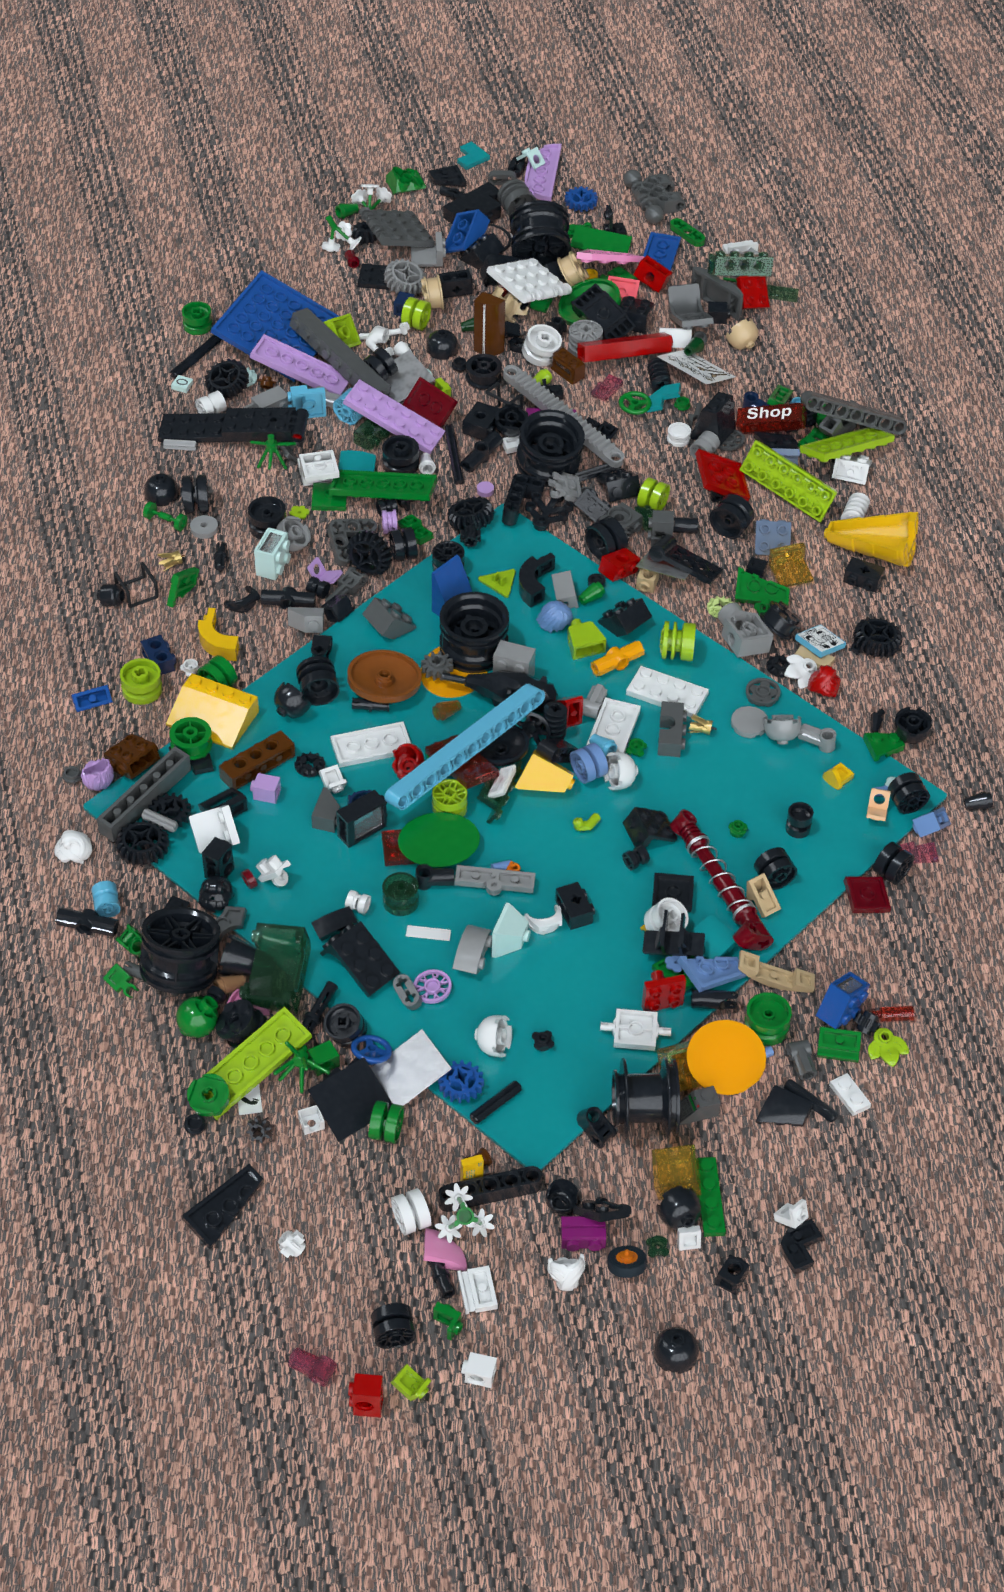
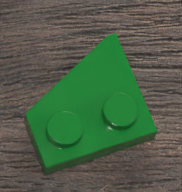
[863,732,905,761]

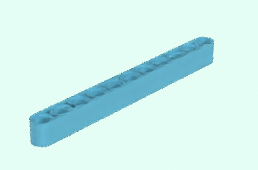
[385,684,545,810]

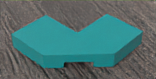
[647,383,681,413]

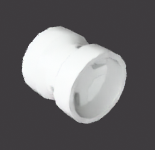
[345,890,371,915]

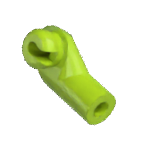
[573,813,601,831]

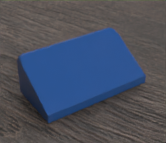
[71,685,113,712]

